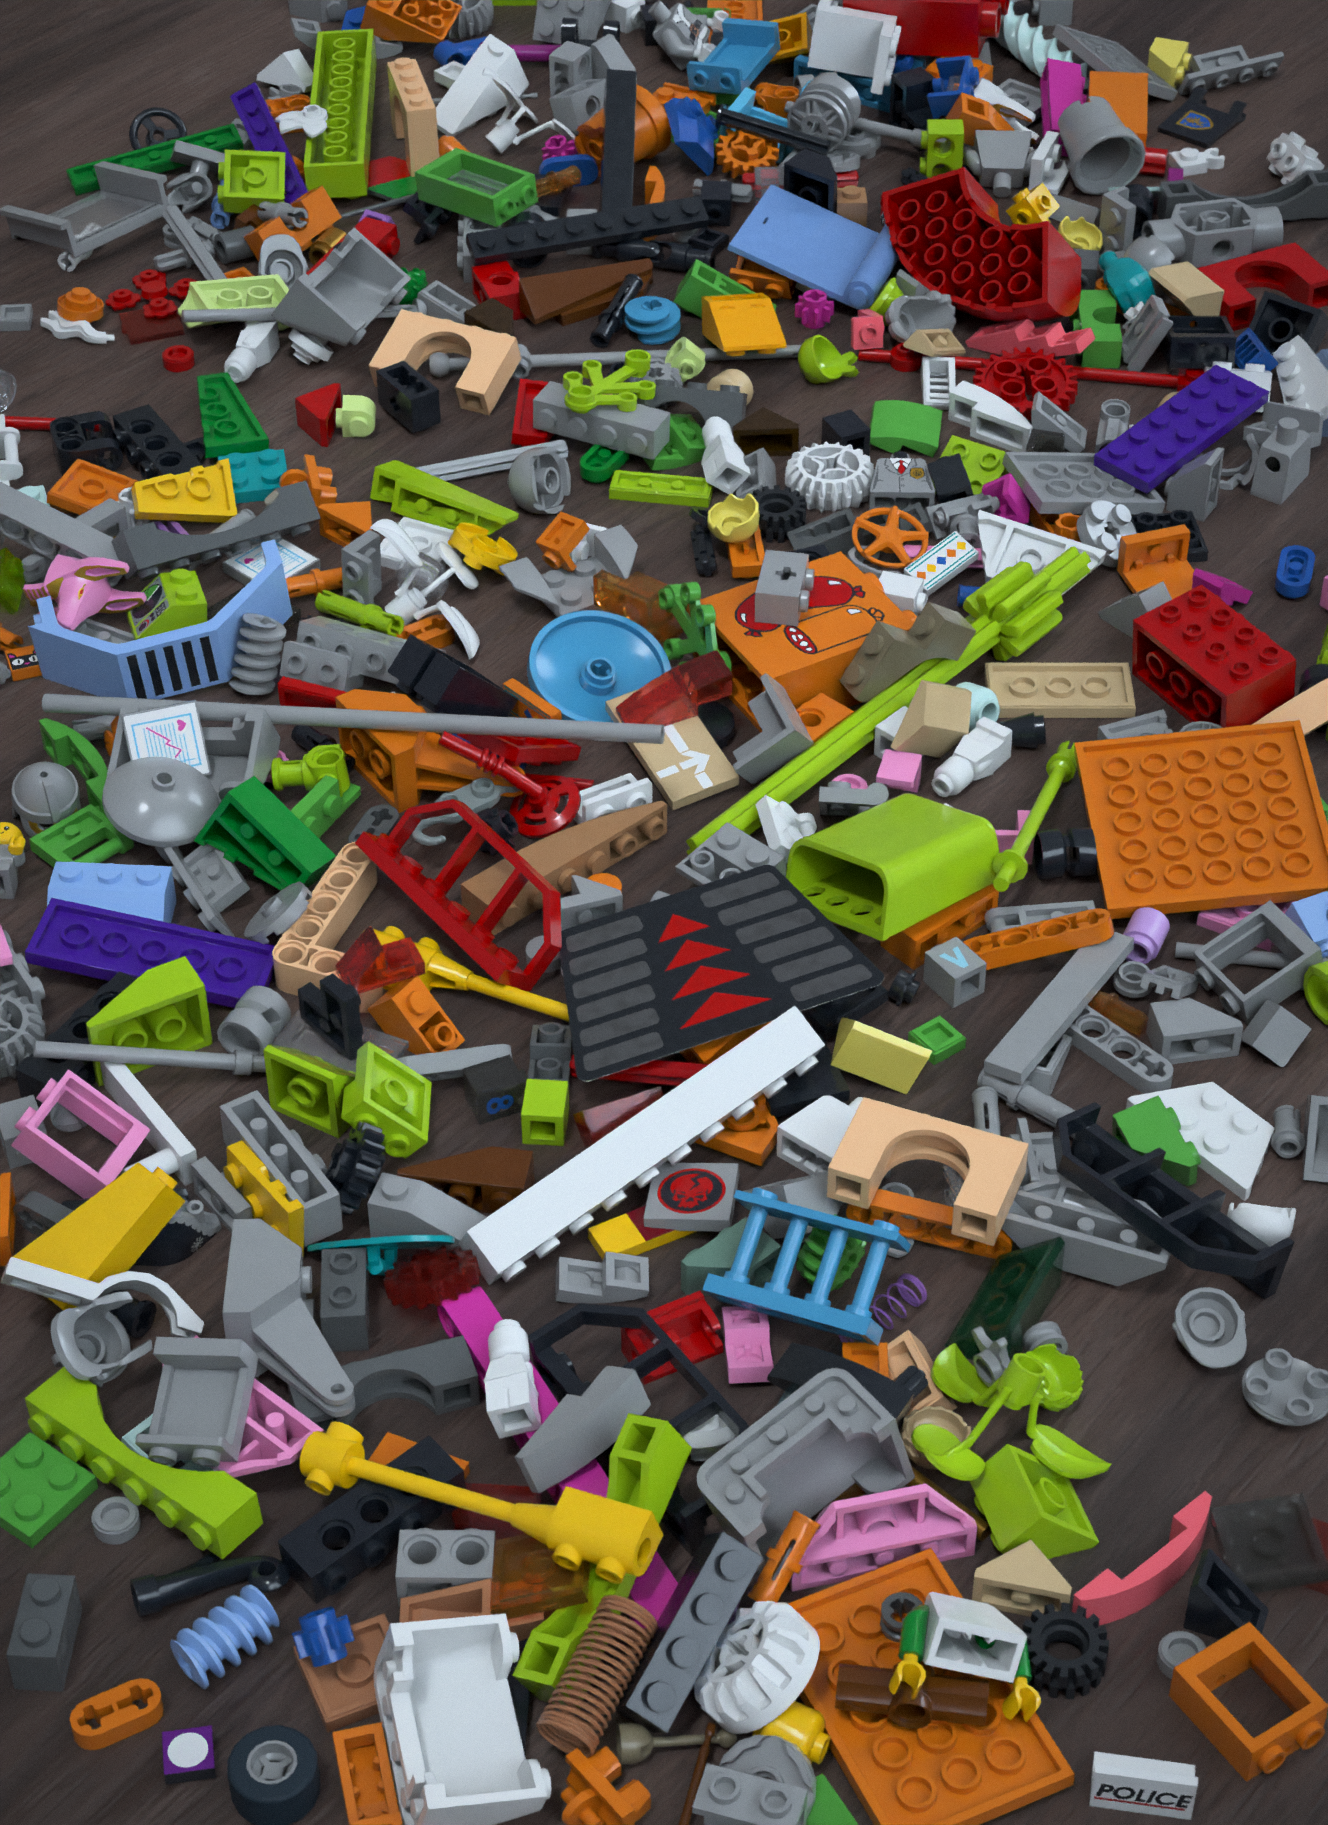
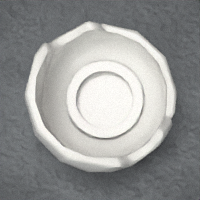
[1227,1203,1296,1246]

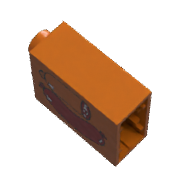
[693,551,917,732]

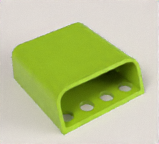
[786,793,999,942]

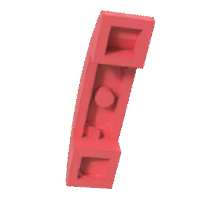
[1072,1491,1212,1626]

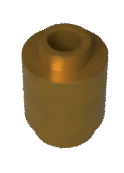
[309,227,346,265]

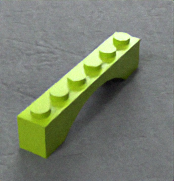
[25,1367,263,1559]
[512,1413,692,1708]

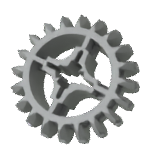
[446,0,494,40]
[0,990,46,1081]

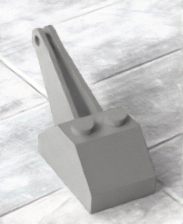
[222,1219,355,1417]

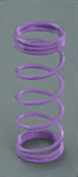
[839,1273,927,1342]

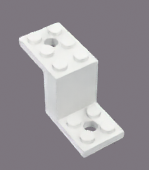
[807,0,901,95]

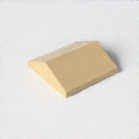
[890,680,972,758]

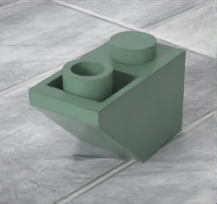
[681,1217,782,1296]

